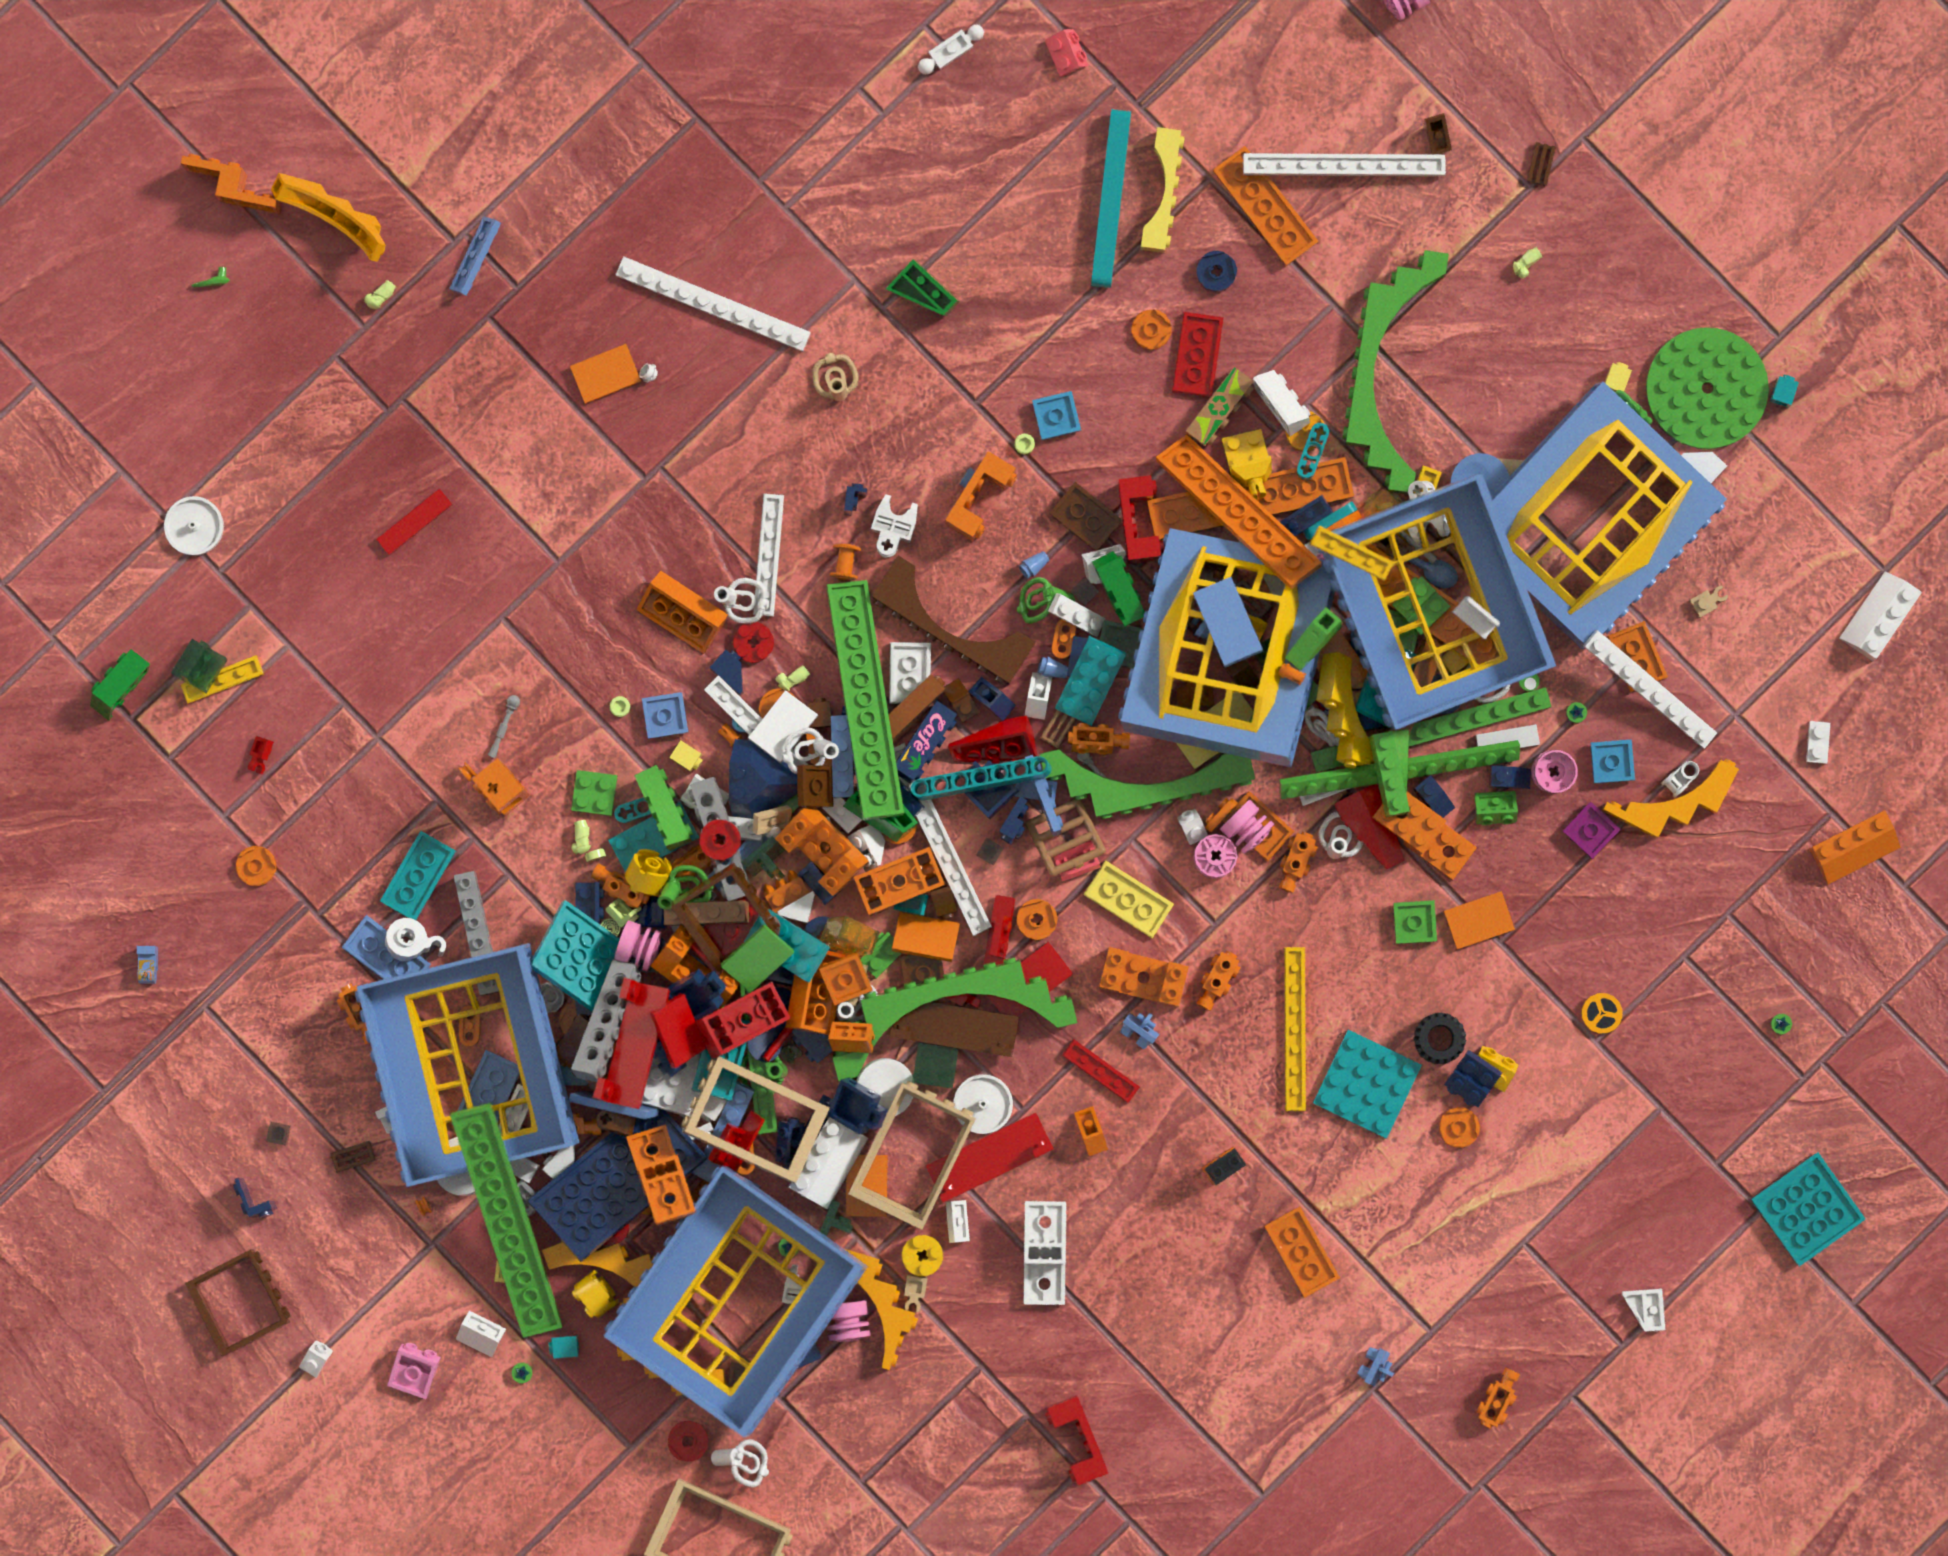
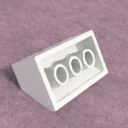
[1839,572,1922,661]
[789,1117,869,1209]

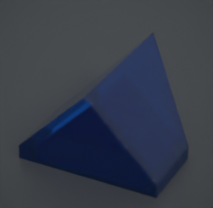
[635,896,667,929]

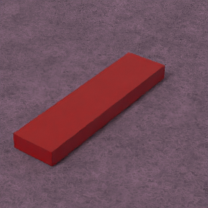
[376,488,453,556]
[1062,1039,1140,1103]

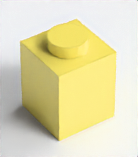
[1605,362,1632,392]
[669,740,703,772]

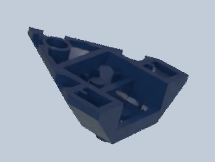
[729,739,798,819]

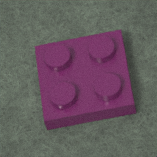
[1562,801,1620,859]

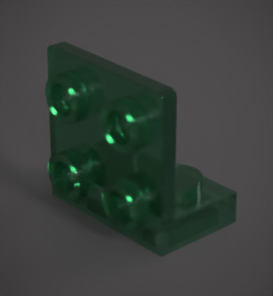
[912,1043,958,1089]

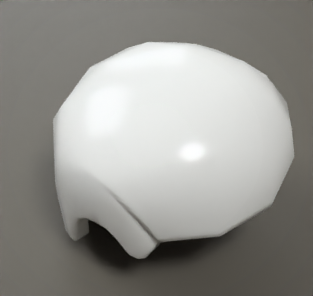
[540,982,564,1013]

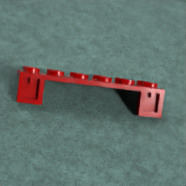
[593,978,670,1109]
[926,1113,1054,1203]

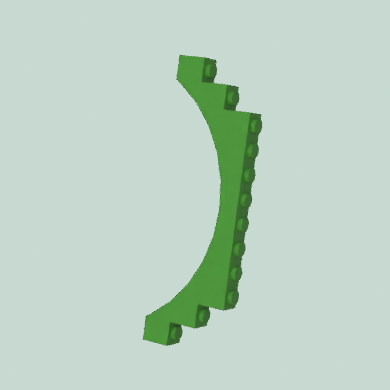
[1342,250,1449,495]
[1039,712,1255,819]
[833,957,1077,1081]

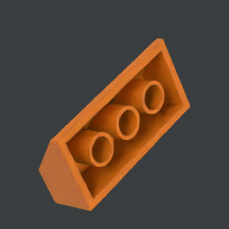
[636,571,728,654]
[1809,810,1901,885]
[786,951,846,1035]

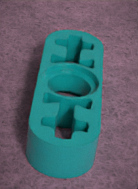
[1297,423,1329,480]
[1303,501,1358,541]
[614,797,651,823]

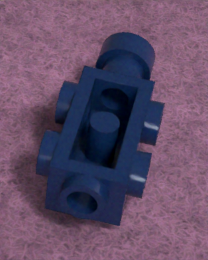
[775,1117,806,1180]

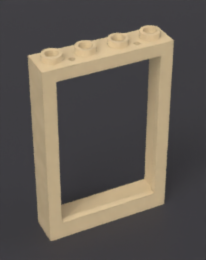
[681,1056,829,1183]
[848,1081,976,1230]
[644,1478,793,1556]

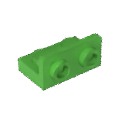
[1474,791,1518,826]
[859,932,902,979]

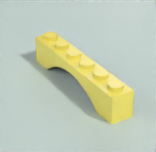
[1141,127,1185,253]

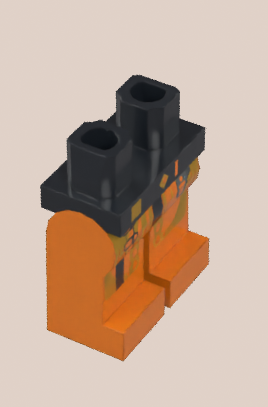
[1201,1147,1246,1185]

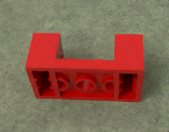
[1118,475,1164,564]
[695,982,790,1059]
[1045,1395,1109,1486]

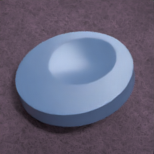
[1451,453,1509,496]

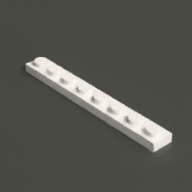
[1583,630,1717,749]

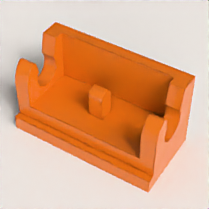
[828,1022,875,1053]

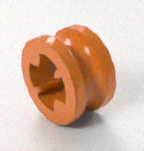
[458,762,477,782]
[415,1196,432,1217]

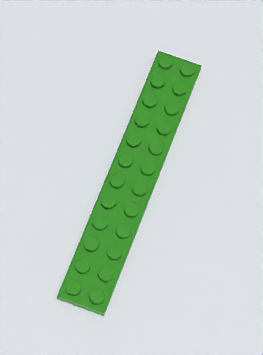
[826,580,904,820]
[450,1103,563,1338]

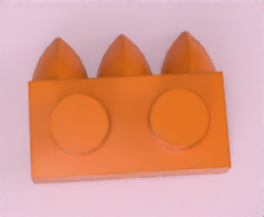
[763,870,810,913]

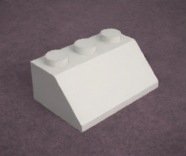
[1253,370,1311,436]

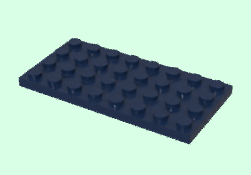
[528,1105,707,1262]

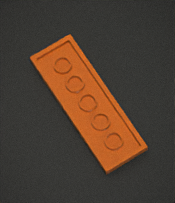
[1213,146,1319,267]

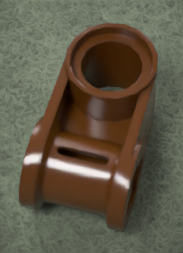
[596,1110,637,1136]

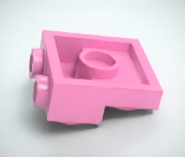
[387,1343,441,1399]

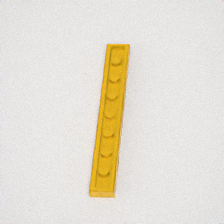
[1284,947,1306,1111]

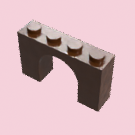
[556,1014,608,1091]

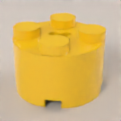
[625,849,672,896]
[902,1235,943,1276]
[572,1270,619,1318]

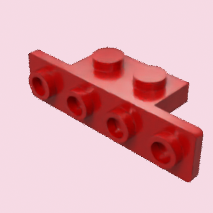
[983,895,1015,968]
[708,1111,765,1172]

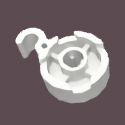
[385,918,446,961]

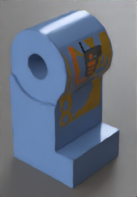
[137,946,158,984]

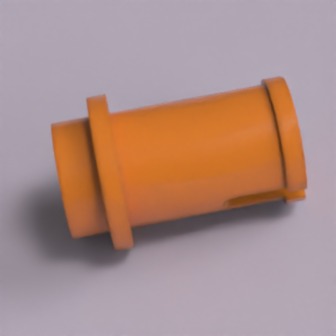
[1278,663,1306,685]
[718,723,743,748]

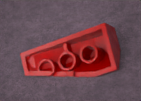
[948,715,1038,764]
[1334,784,1405,870]

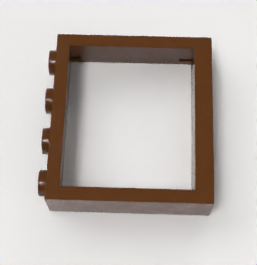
[671,863,781,972]
[185,1249,291,1357]

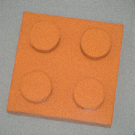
[819,952,873,1005]

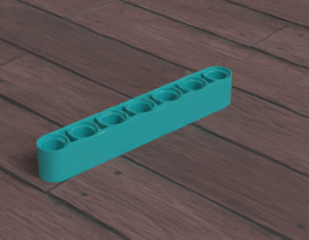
[911,756,1052,800]

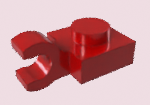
[248,736,274,774]
[944,993,981,1008]

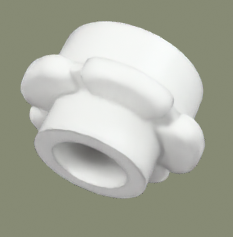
[639,363,658,383]

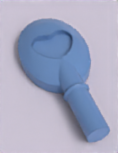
[1408,557,1458,589]

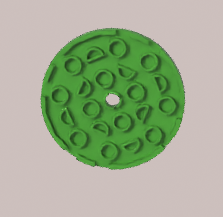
[1646,327,1769,449]

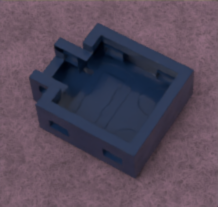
[964,761,1019,819]
[667,969,726,1021]
[827,1077,888,1134]

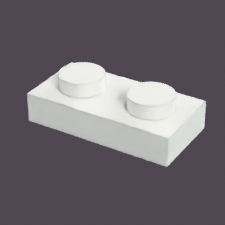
[1806,721,1830,764]
[946,1200,970,1243]

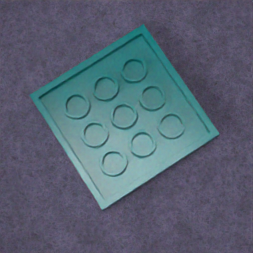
[530,900,620,1012]
[1313,1029,1422,1139]
[1750,1152,1866,1267]

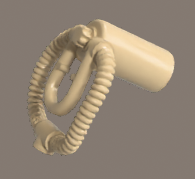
[812,353,859,401]

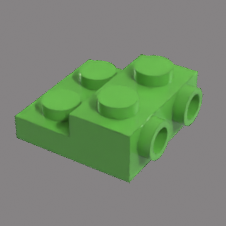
[1392,576,1451,636]

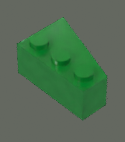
[886,259,960,316]
[1092,551,1145,626]
[90,649,150,721]
[843,791,918,842]

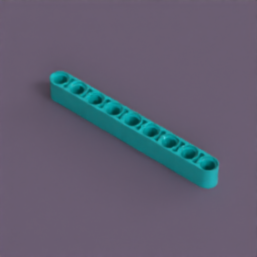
[1091,109,1131,288]

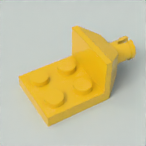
[1222,429,1272,500]

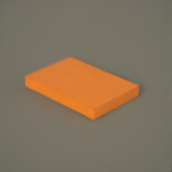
[570,344,642,404]
[1606,621,1668,693]
[1222,791,1295,862]
[1443,891,1515,949]
[892,912,960,962]
[846,1155,888,1217]

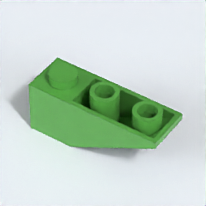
[1285,607,1342,671]

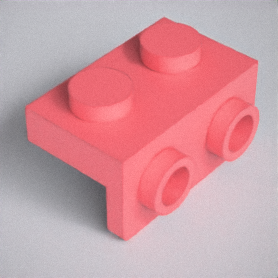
[1045,29,1088,77]
[1054,840,1101,881]

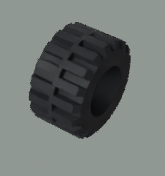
[1413,1013,1466,1064]

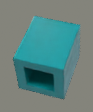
[1770,375,1799,408]
[549,1335,580,1359]

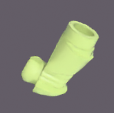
[1513,247,1542,279]
[364,280,396,309]
[775,665,810,691]
[571,820,591,855]

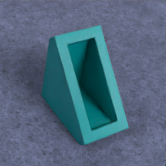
[893,894,929,916]

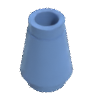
[1019,551,1050,579]
[1037,656,1068,679]

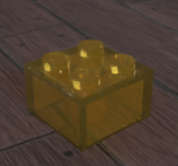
[820,916,880,957]

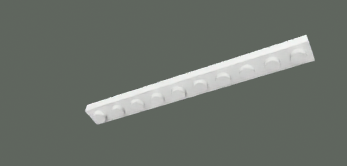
[1243,153,1446,176]
[616,257,811,352]
[704,675,862,834]
[894,743,992,936]

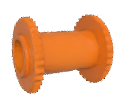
[830,544,861,580]

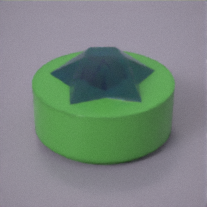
[1566,702,1587,723]
[1771,1014,1792,1034]
[779,1238,799,1257]
[512,1363,533,1383]

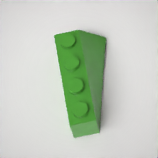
[1369,729,1410,818]
[634,765,693,851]

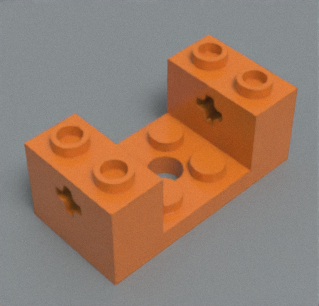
[945,451,1017,541]
[472,758,531,816]
[775,807,868,896]
[854,847,945,917]
[651,924,740,1012]
[1099,947,1189,1007]

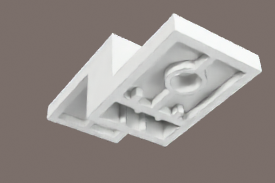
[1024,1201,1066,1305]

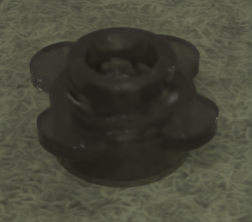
[780,1040,803,1063]

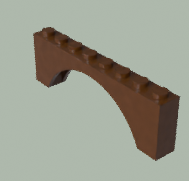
[872,555,1036,685]

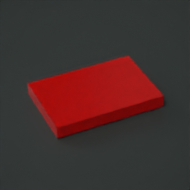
[650,994,706,1068]

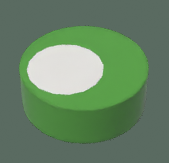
[1518,674,1539,692]

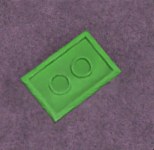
[721,924,794,992]

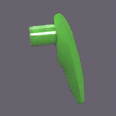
[191,267,230,287]

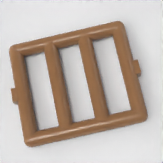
[1025,799,1106,876]

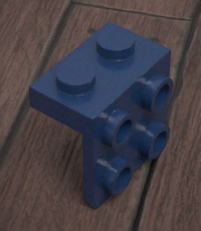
[233,1177,277,1218]

